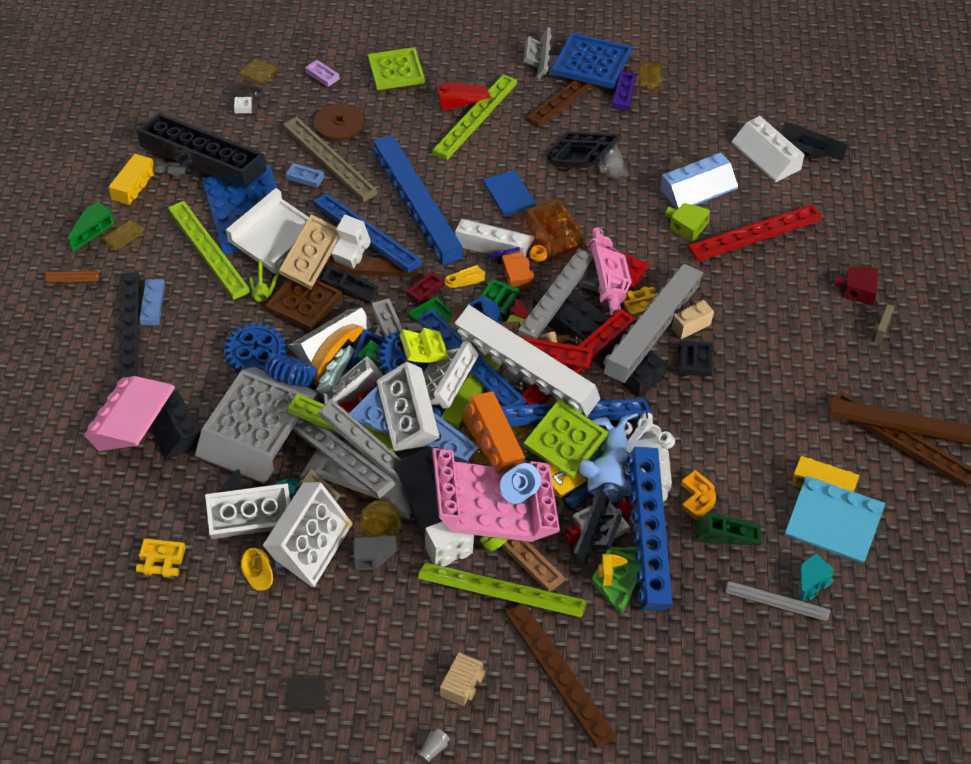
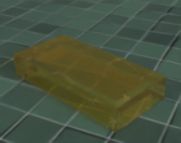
[103,220,143,251]

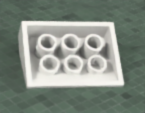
[263,482,353,587]

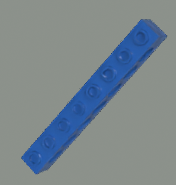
[627,447,672,611]

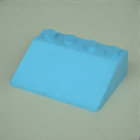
[785,476,885,564]

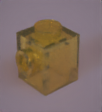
[639,62,663,89]

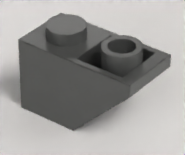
[354,536,397,570]

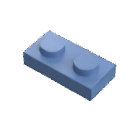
[286,163,325,188]

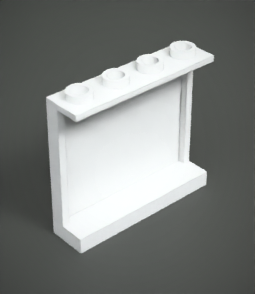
[226,188,322,274]

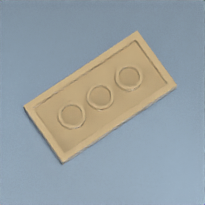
[278,215,340,290]

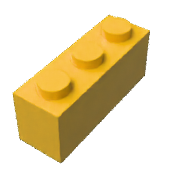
[109,154,155,205]
[791,456,859,492]

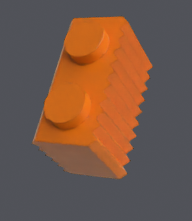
[502,252,534,290]

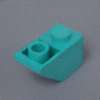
[799,553,834,602]

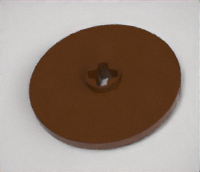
[314,104,364,140]

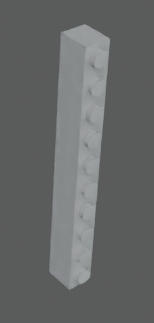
[603,264,703,383]

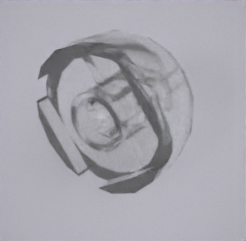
[598,144,629,180]

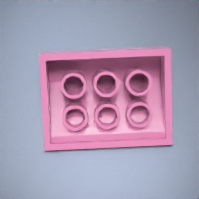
[84,376,175,451]

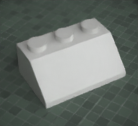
[323,356,383,404]

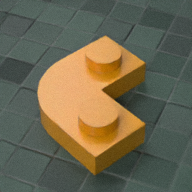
[681,470,716,520]

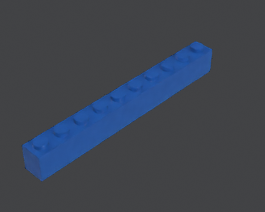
[372,135,463,265]

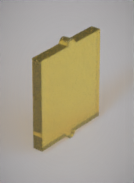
[239,58,278,85]

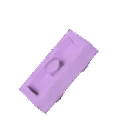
[305,60,340,87]

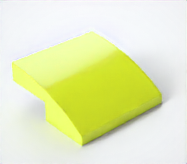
[400,328,449,362]

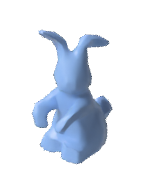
[578,414,642,503]

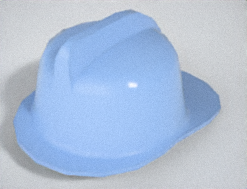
[500,463,541,504]

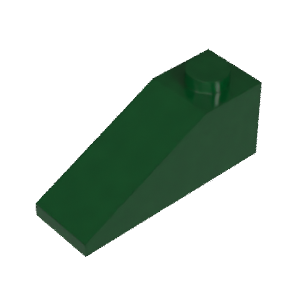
[695,512,761,546]

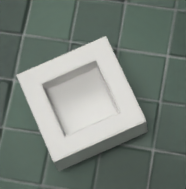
[234,97,252,113]

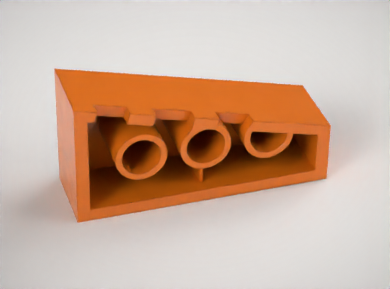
[461,391,525,473]

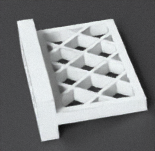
[423,341,479,409]

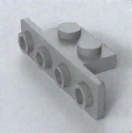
[523,27,552,79]

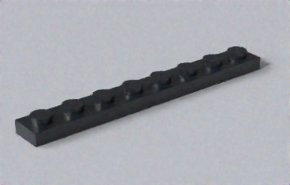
[118,272,140,381]

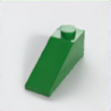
[67,202,114,252]

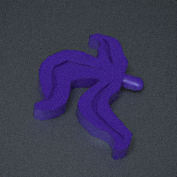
[489,247,520,261]

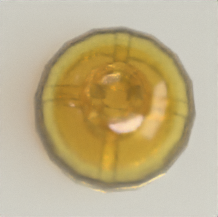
[360,500,401,537]

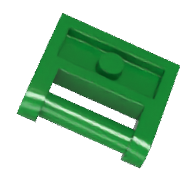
[480,279,522,320]

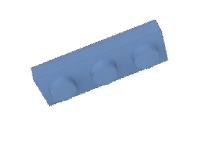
[140,279,165,325]

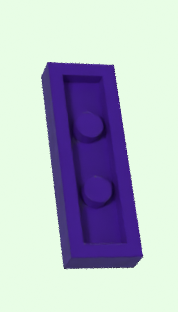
[612,71,637,111]

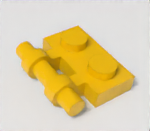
[623,287,658,318]
[136,539,186,578]

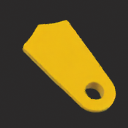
[444,265,485,288]

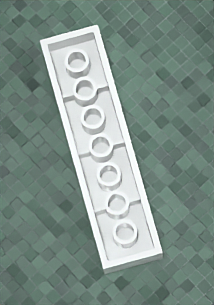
[455,305,600,417]

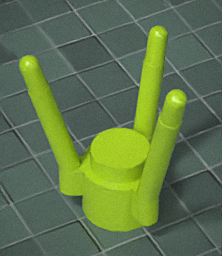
[249,259,279,302]

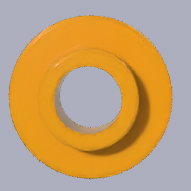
[530,245,547,262]

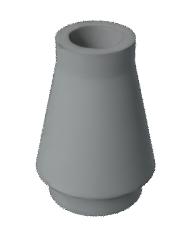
[418,728,450,763]

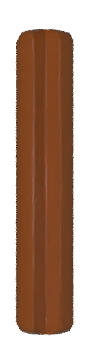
[45,271,100,283]

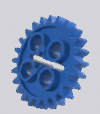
[224,322,286,373]
[377,329,435,376]

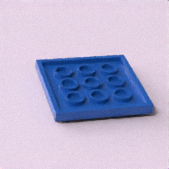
[551,33,633,89]

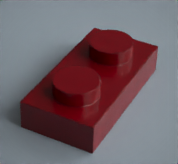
[406,271,445,305]

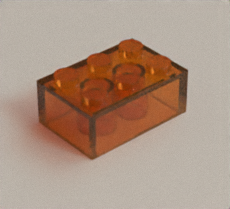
[526,198,583,259]

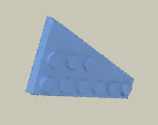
[349,385,479,463]

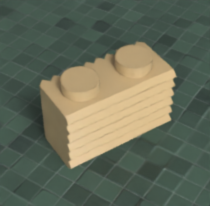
[671,300,714,339]
[440,652,485,706]

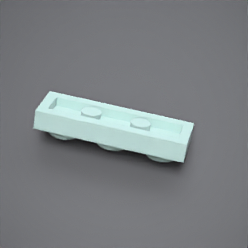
[316,345,355,395]

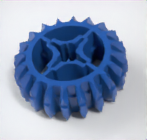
[264,354,317,387]

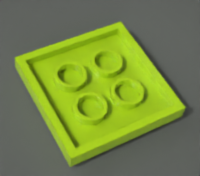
[368,47,425,90]
[523,399,608,480]

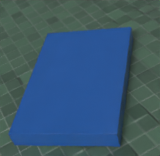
[483,170,536,217]

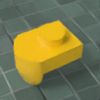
[598,554,628,586]

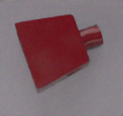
[834,267,878,306]

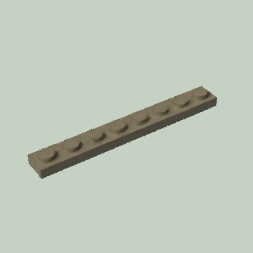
[283,117,377,202]

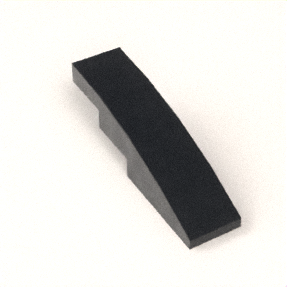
[317,265,379,303]

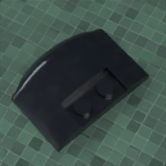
[545,131,622,169]

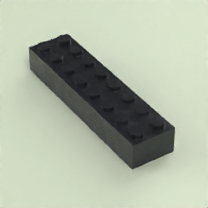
[137,113,267,189]
[533,287,667,397]

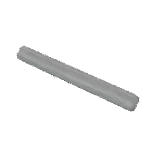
[726,581,830,621]

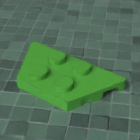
[592,547,653,614]

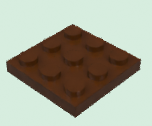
[265,279,342,332]

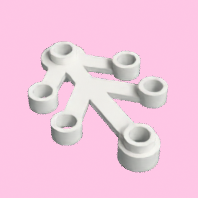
[600,417,675,471]

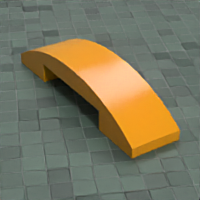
[311,323,364,387]

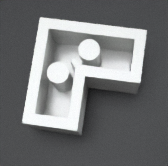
[331,215,370,269]

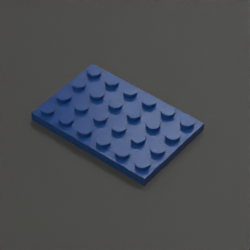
[202,164,278,255]

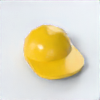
[241,548,273,591]

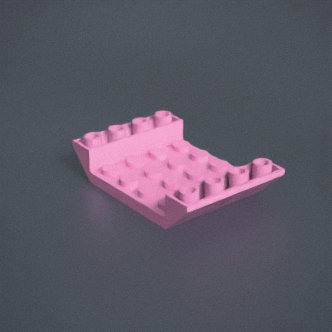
[432,448,560,542]

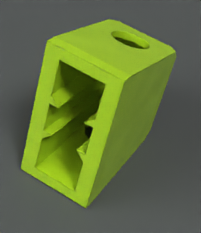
[665,203,710,243]

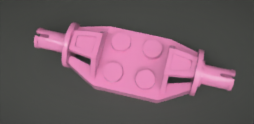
[588,228,632,316]

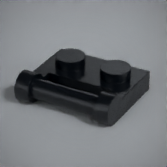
[677,341,713,377]

